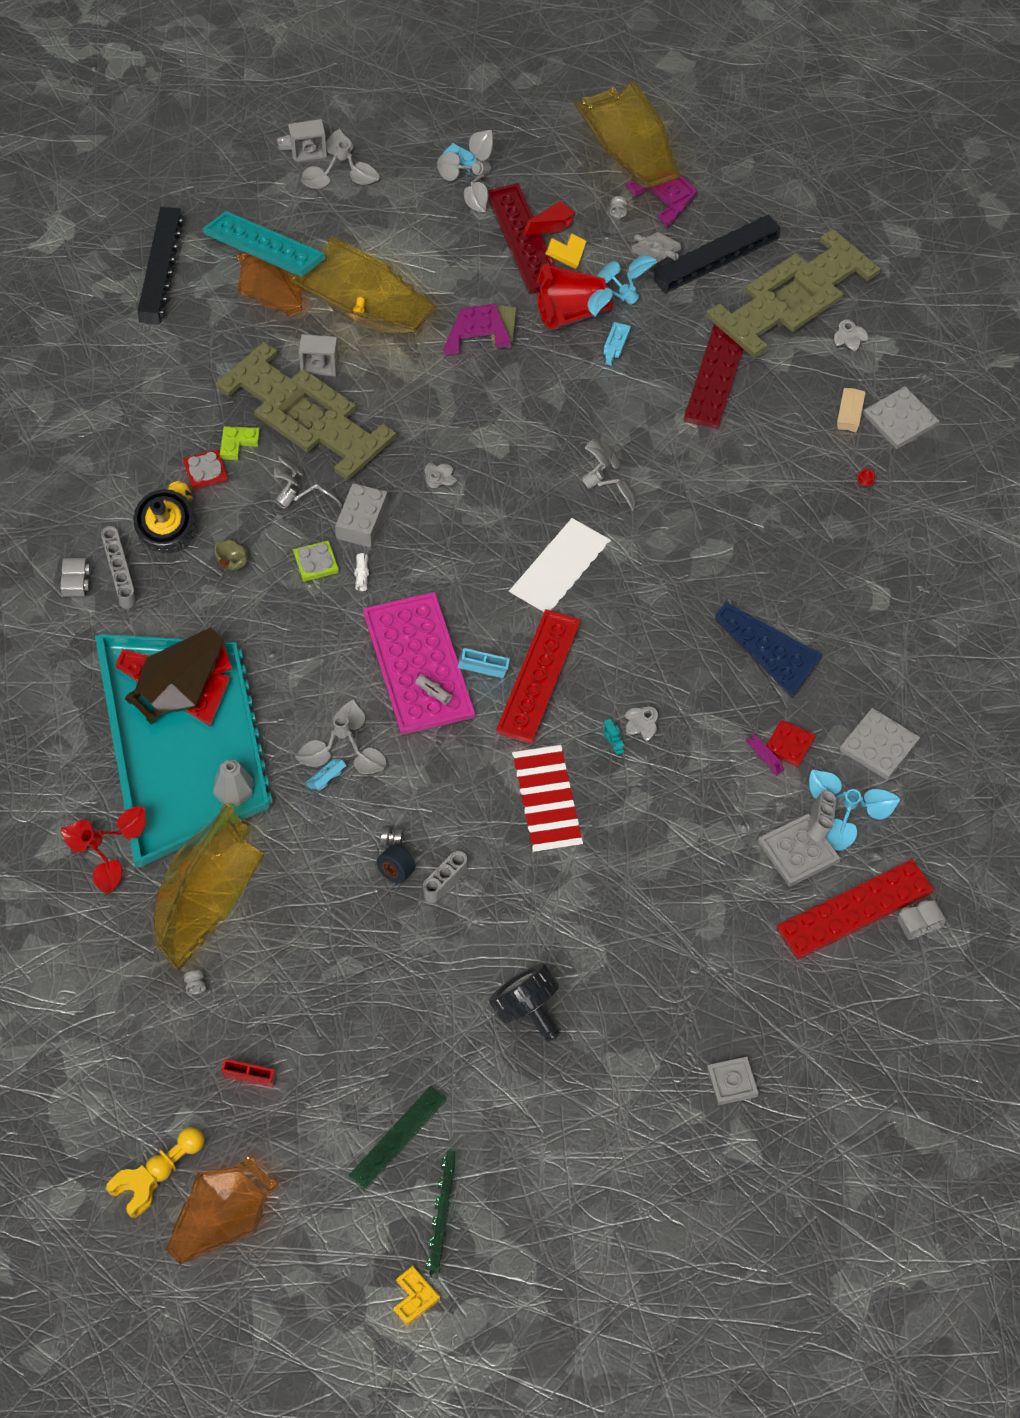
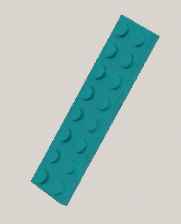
[202,211,325,277]

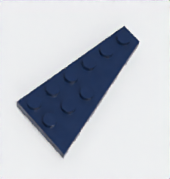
[715,602,822,698]

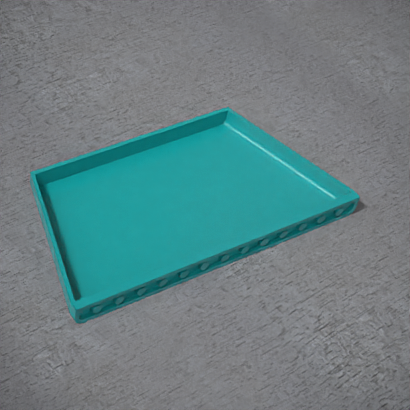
[95,634,273,868]

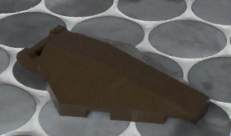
[125,627,225,725]

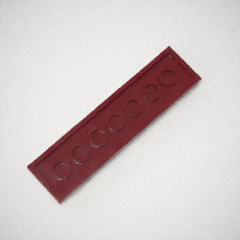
[488,183,555,294]
[684,324,744,429]

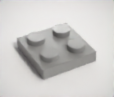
[707,1057,758,1106]

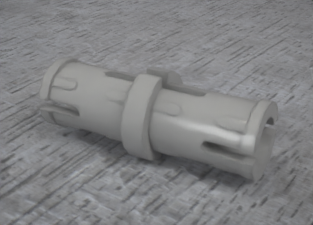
[415,674,452,705]

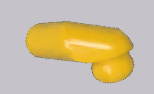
[352,297,365,318]

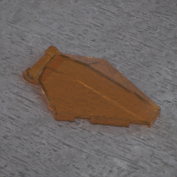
[237,253,303,316]
[166,1156,279,1265]

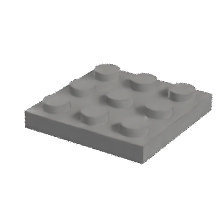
[863,386,939,449]
[839,708,920,780]
[758,813,840,887]

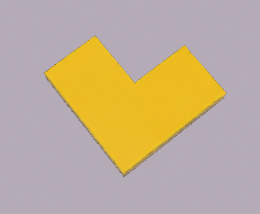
[545,233,586,269]
[393,1266,440,1326]

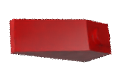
[524,201,575,235]

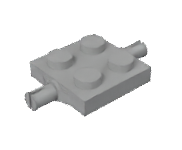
[632,232,681,264]

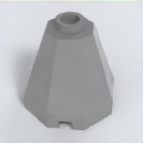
[213,760,254,806]

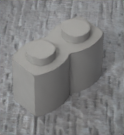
[61,558,90,597]
[897,900,946,940]

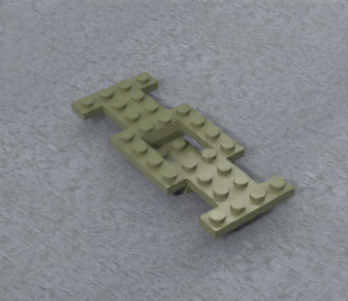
[706,229,881,358]
[215,342,396,481]

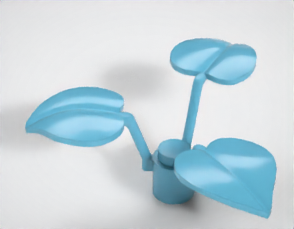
[588,255,658,317]
[809,769,900,851]

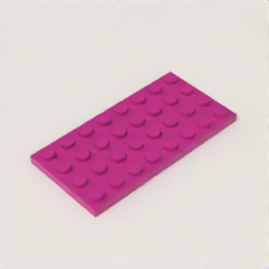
[362,592,475,735]

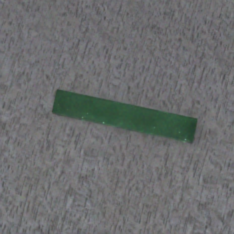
[349,1085,447,1191]
[426,1150,456,1279]

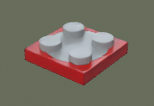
[183,449,228,490]

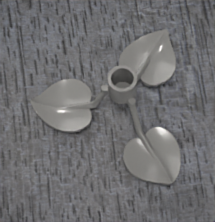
[301,129,380,189]
[437,130,493,212]
[582,439,636,512]
[274,456,342,509]
[295,700,386,774]

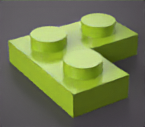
[220,426,260,460]

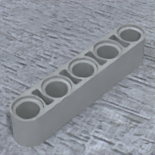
[101,526,136,609]

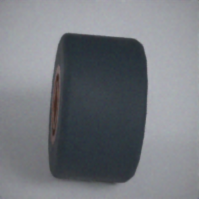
[377,845,416,884]

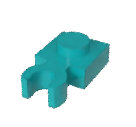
[603,719,624,755]

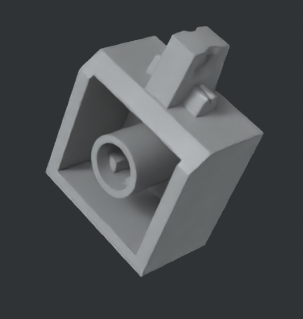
[277,119,327,162]

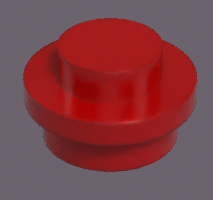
[857,469,875,486]

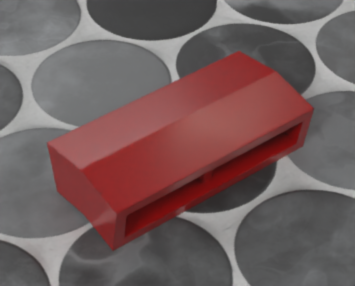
[221,1059,277,1088]

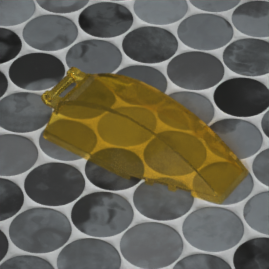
[573,80,680,188]
[290,236,436,333]
[154,803,264,970]

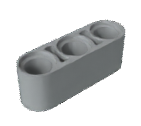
[808,790,836,842]
[423,851,467,903]

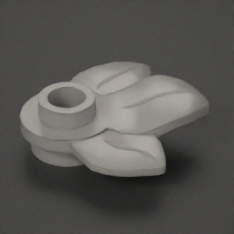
[834,320,868,352]
[424,463,457,488]
[624,707,658,741]

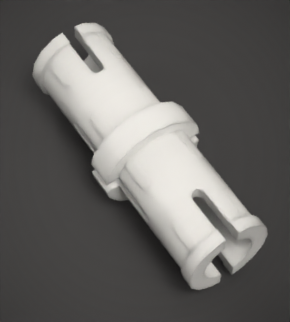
[354,553,369,591]

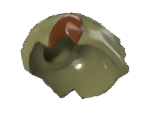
[214,540,248,571]

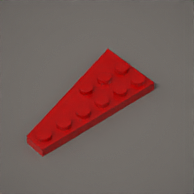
[115,649,230,727]

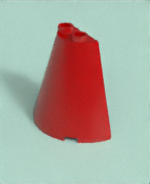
[537,265,613,330]

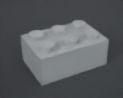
[335,483,388,547]

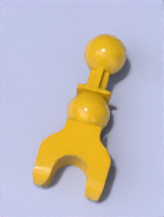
[106,1127,204,1218]

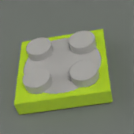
[293,541,339,582]

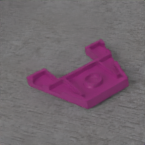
[626,170,697,228]
[443,304,512,355]

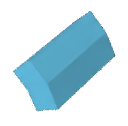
[457,648,510,678]

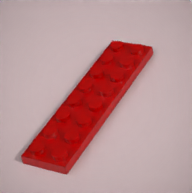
[496,609,581,744]
[776,859,934,960]

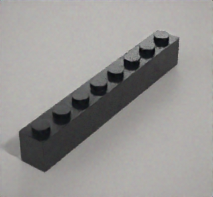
[137,207,184,325]
[654,214,780,294]

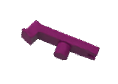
[746,734,784,776]

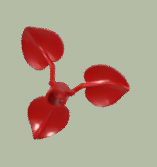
[61,806,146,894]

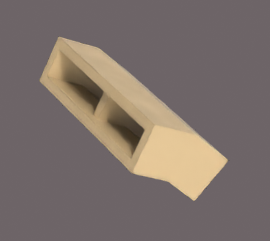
[837,388,865,432]

